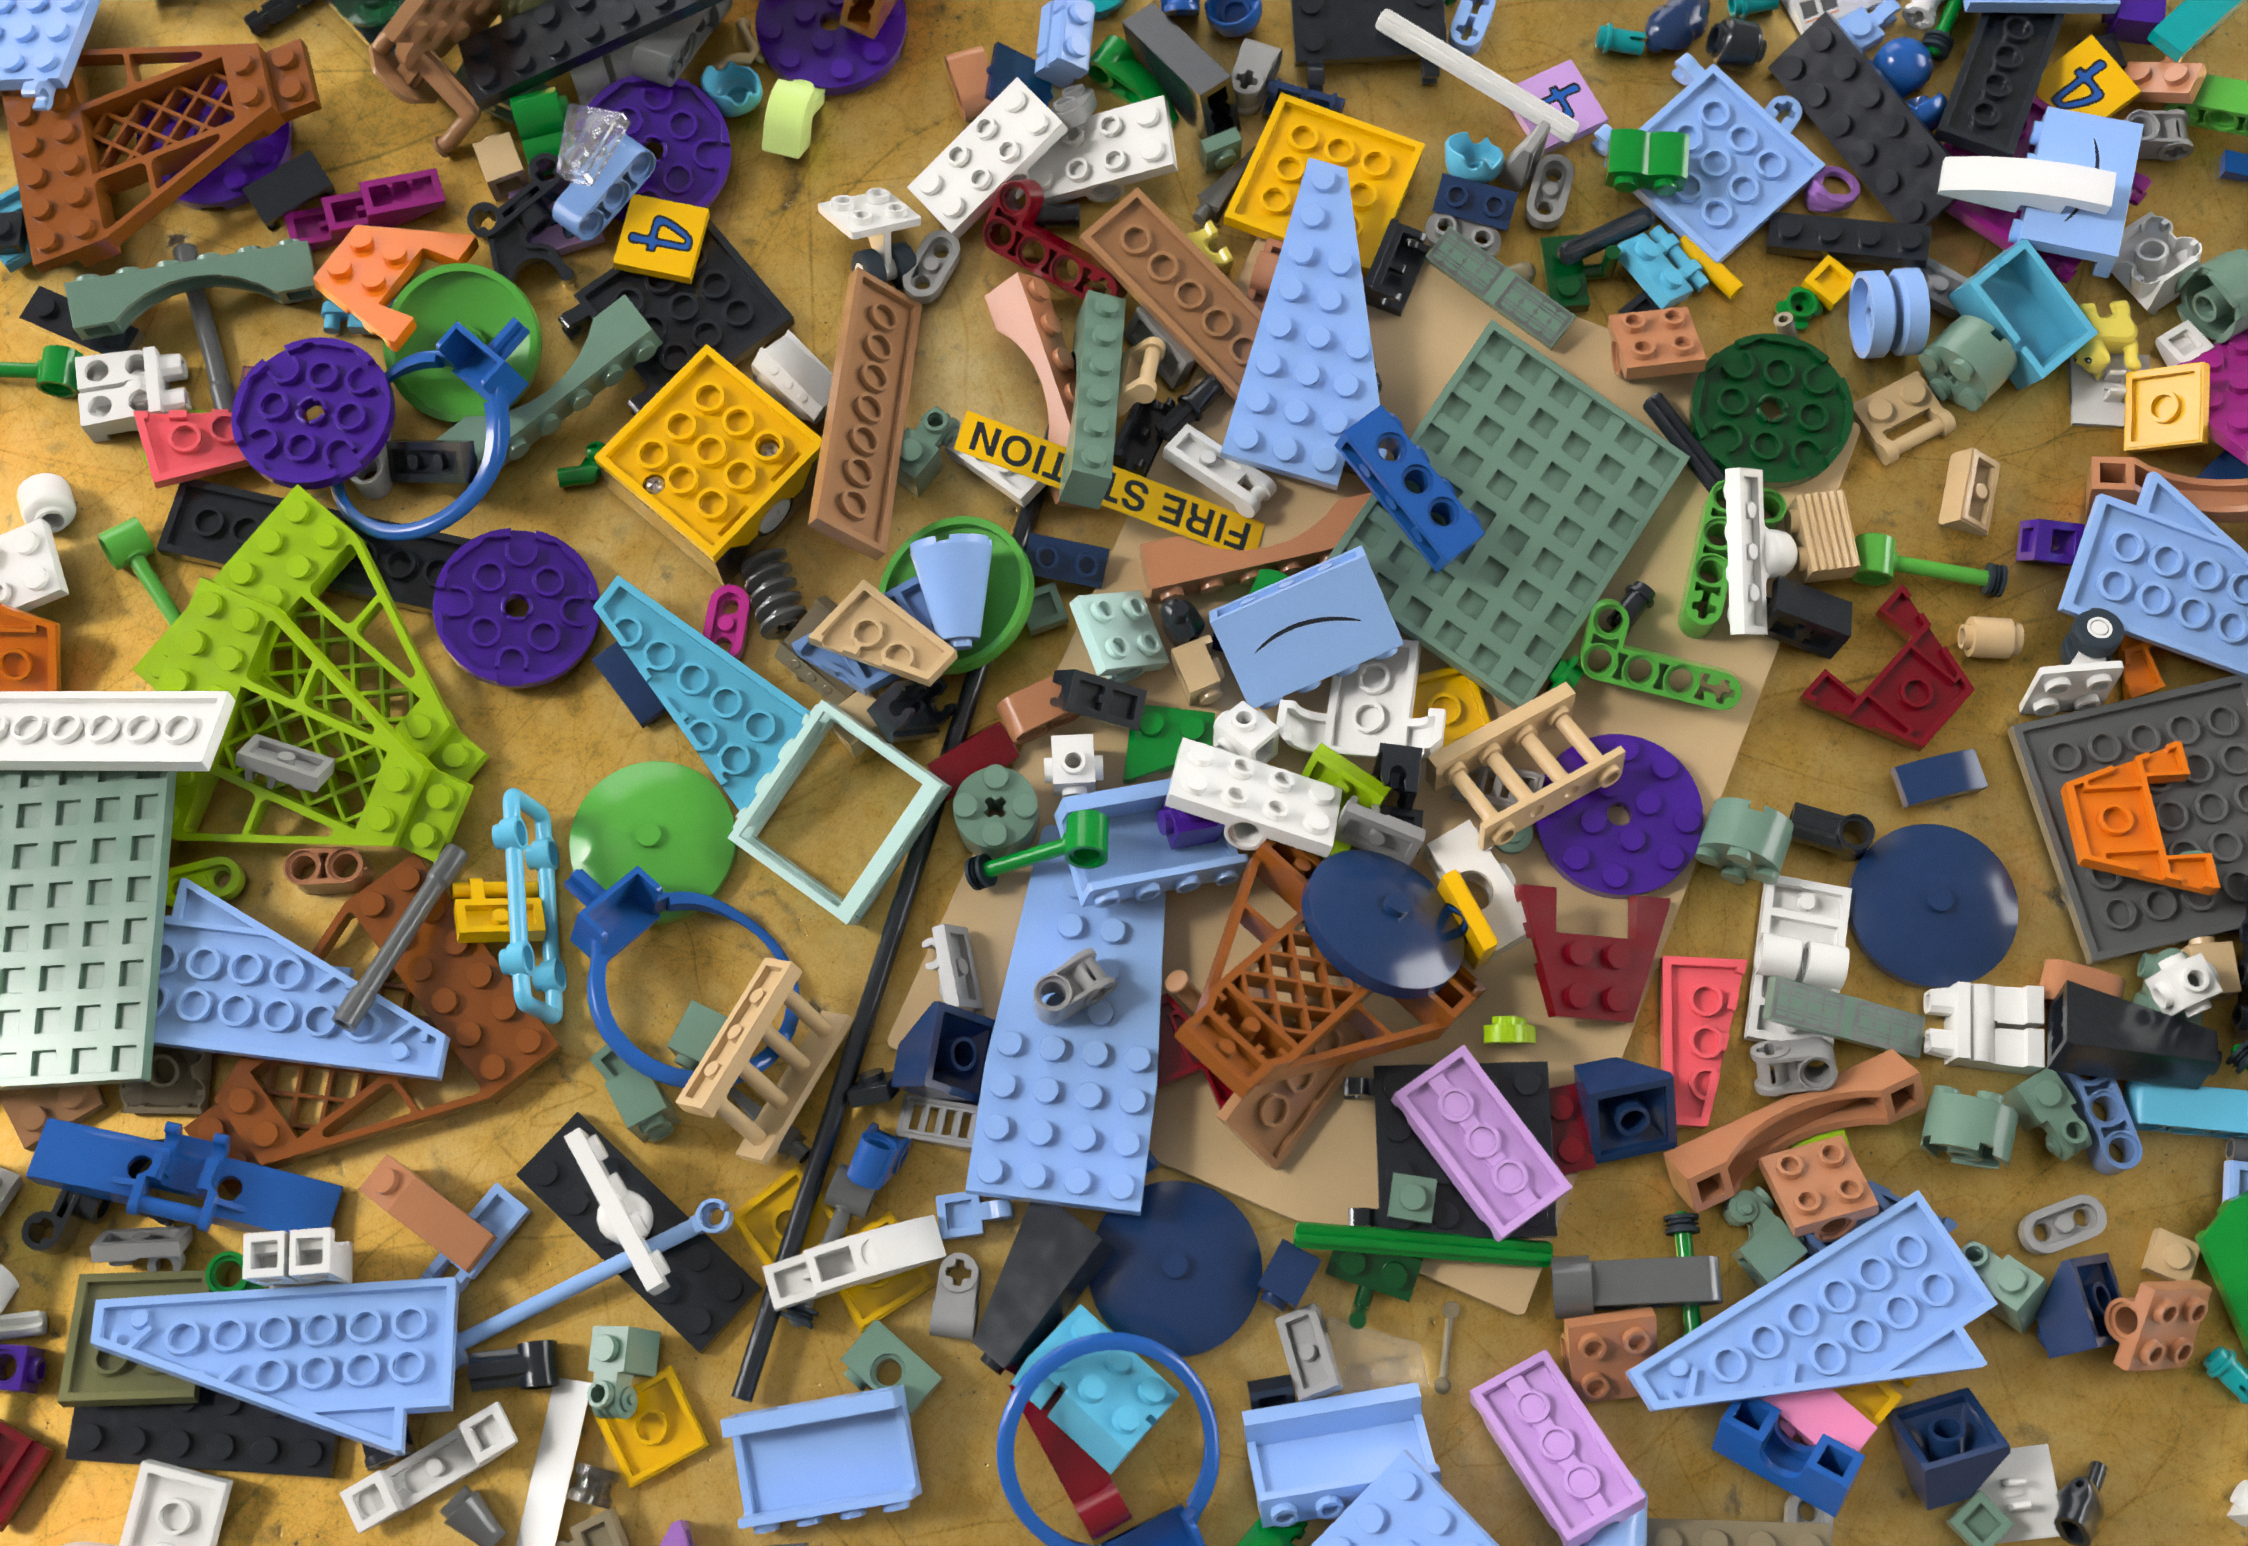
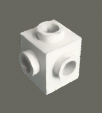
[1213,701,1280,764]
[1044,734,1104,798]
[2144,952,2223,1018]

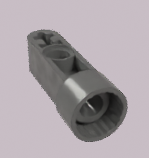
[630,0,732,87]
[1551,1255,1723,1319]

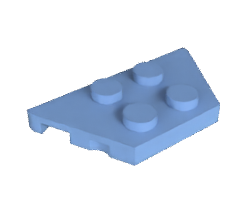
[791,575,936,696]

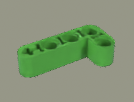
[2164,74,2248,136]
[1678,480,1787,639]
[1579,599,1742,710]

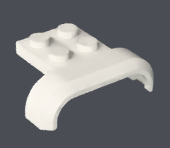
[1276,640,1447,759]
[61,1459,233,1546]

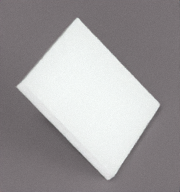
[2068,353,2150,428]
[1978,1444,2060,1544]

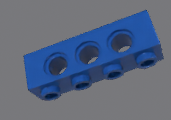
[1334,404,1485,573]

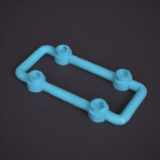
[492,788,567,1024]

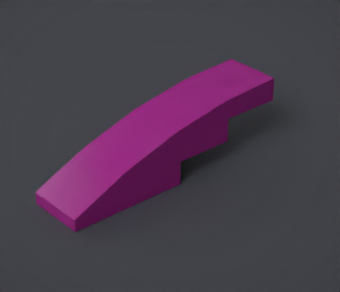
[284,168,446,251]

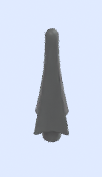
[1192,146,1256,226]
[727,1086,811,1163]

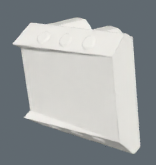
[2111,211,2202,316]
[751,329,833,424]

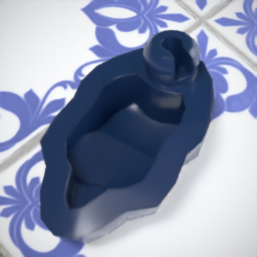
[1645,0,1711,53]

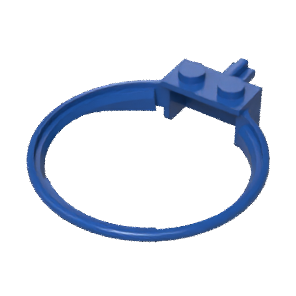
[330,317,530,541]
[563,865,800,1088]
[996,1332,1220,1546]

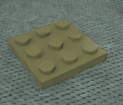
[57,1270,213,1408]

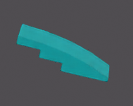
[2147,0,2247,62]

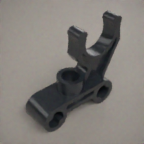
[467,153,577,285]
[21,1139,176,1255]

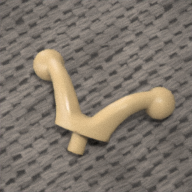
[713,17,765,70]

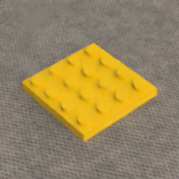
[1223,92,1425,277]

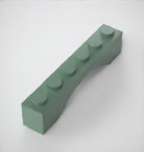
[64,239,322,340]
[1059,290,1126,510]
[436,294,663,484]

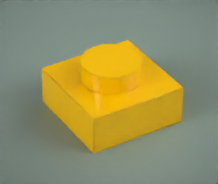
[1801,254,1855,311]

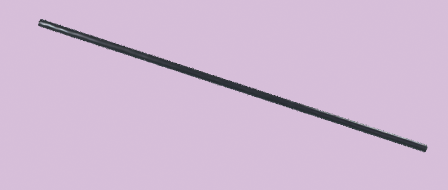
[731,351,1077,1403]

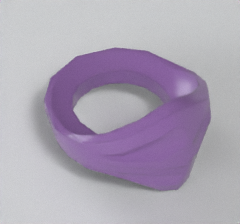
[1804,166,1860,214]

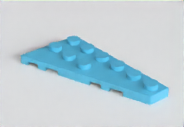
[593,575,811,811]

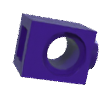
[0,1344,47,1394]

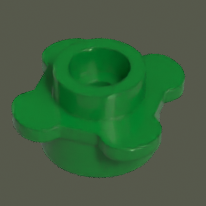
[1775,286,1823,331]
[1545,655,1584,692]

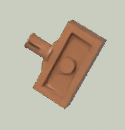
[2124,55,2207,104]

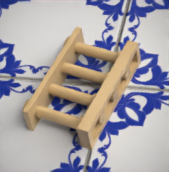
[1426,682,1626,851]
[675,957,854,1165]

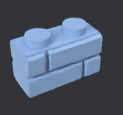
[1034,0,1095,88]

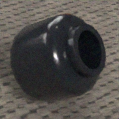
[1706,17,1767,72]

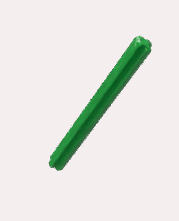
[1293,1221,1554,1268]

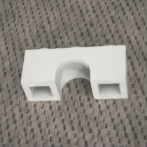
[1422,819,1528,960]

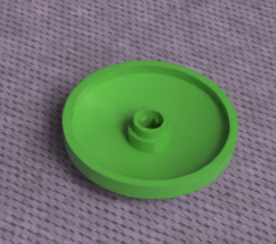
[383,263,542,423]
[879,516,1034,675]
[569,761,738,925]

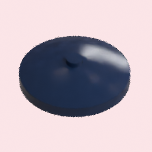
[1847,824,2019,990]
[1301,850,1465,999]
[1089,1180,1262,1358]

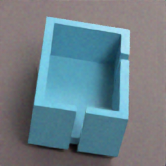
[1946,238,2098,391]
[1011,1304,1180,1475]

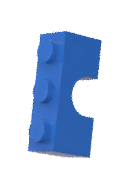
[1711,1398,1865,1518]

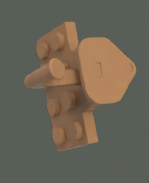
[368,0,501,158]
[1165,970,1369,1170]

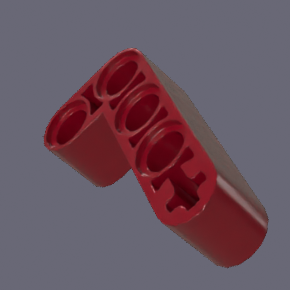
[982,178,1128,300]
[1009,1384,1133,1541]

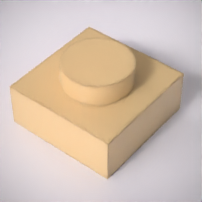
[2141,1227,2200,1281]

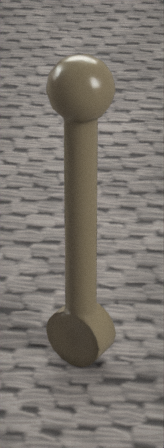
[1434,1301,1460,1394]

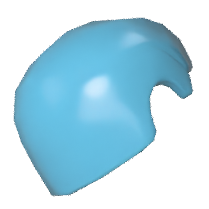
[700,61,763,118]
[1444,132,1505,184]

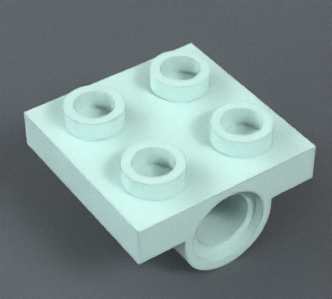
[1069,590,1170,683]

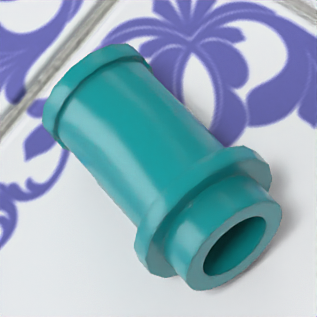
[1727,0,1779,19]
[1595,22,1646,57]
[2203,1346,2248,1404]

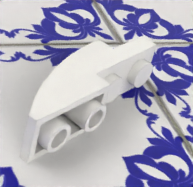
[762,1215,947,1311]

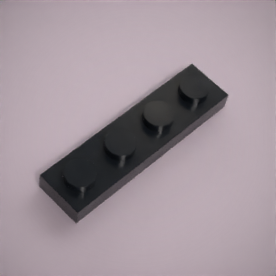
[1766,212,1932,269]

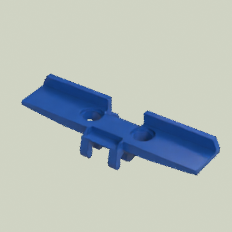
[26,1118,343,1233]

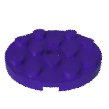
[755,0,908,96]
[574,75,732,223]
[136,83,294,211]
[231,337,395,490]
[433,528,600,688]
[1534,734,1704,899]

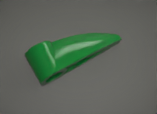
[1087,35,1179,128]

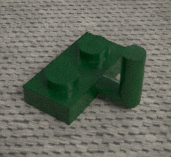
[1538,234,1621,313]
[1325,1251,1423,1329]

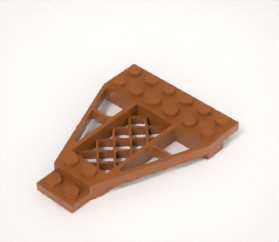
[1,38,322,273]
[1174,839,1487,1099]
[184,853,563,1197]

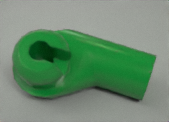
[557,441,605,488]

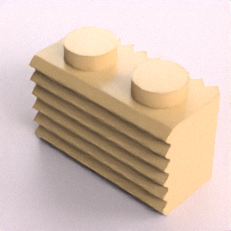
[1784,489,1861,583]

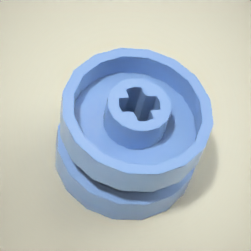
[1848,267,1930,359]

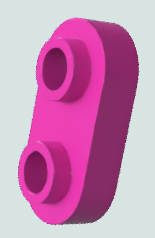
[703,585,752,660]

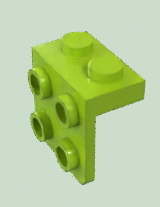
[1301,743,1391,859]

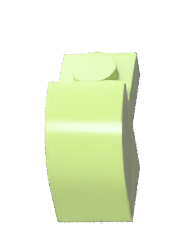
[762,79,825,159]

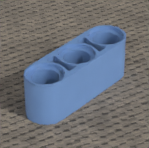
[552,133,656,241]
[2057,1072,2143,1176]

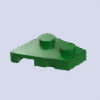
[1123,704,1215,784]

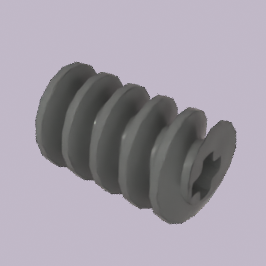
[740,548,807,640]

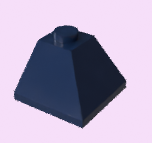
[891,1001,995,1105]
[1574,1057,1677,1164]
[2036,1252,2123,1359]
[1885,1387,2011,1511]

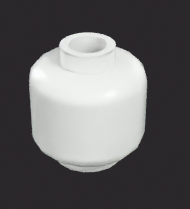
[16,473,77,533]

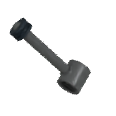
[780,1163,878,1329]

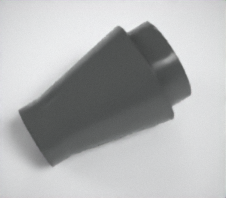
[439,1485,507,1546]

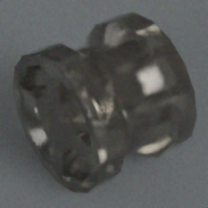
[567,1462,621,1509]

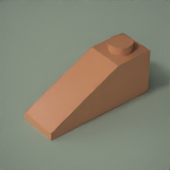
[359,1154,497,1274]

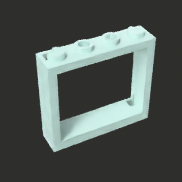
[728,700,952,925]

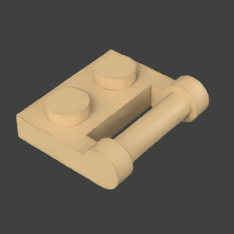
[1117,337,1166,417]
[1853,371,1957,465]

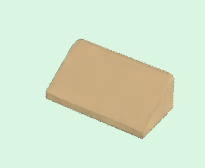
[1938,447,2001,536]

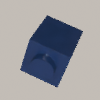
[1257,1239,1321,1313]

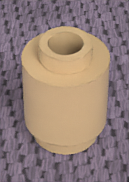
[1957,616,2024,659]

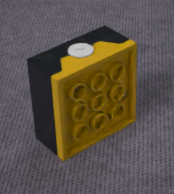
[594,344,822,585]

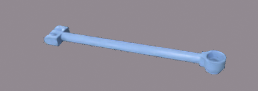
[455,1198,734,1371]

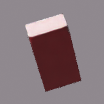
[925,722,1020,802]

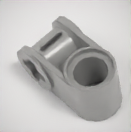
[1230,38,1283,116]
[2124,109,2194,161]
[1034,948,1118,1025]
[1750,1037,1838,1096]
[929,1253,981,1341]

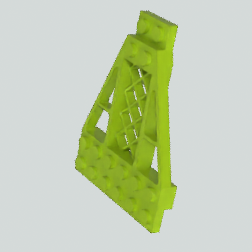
[132,484,490,783]
[154,577,474,862]

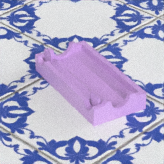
[1391,1045,1572,1243]
[1470,1349,1646,1546]

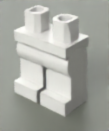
[75,346,192,443]
[1923,982,2045,1075]
[242,1227,353,1289]

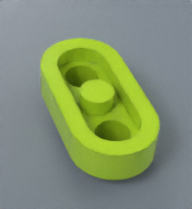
[166,856,246,909]
[1483,1016,1536,1045]

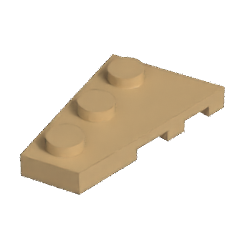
[808,579,958,687]

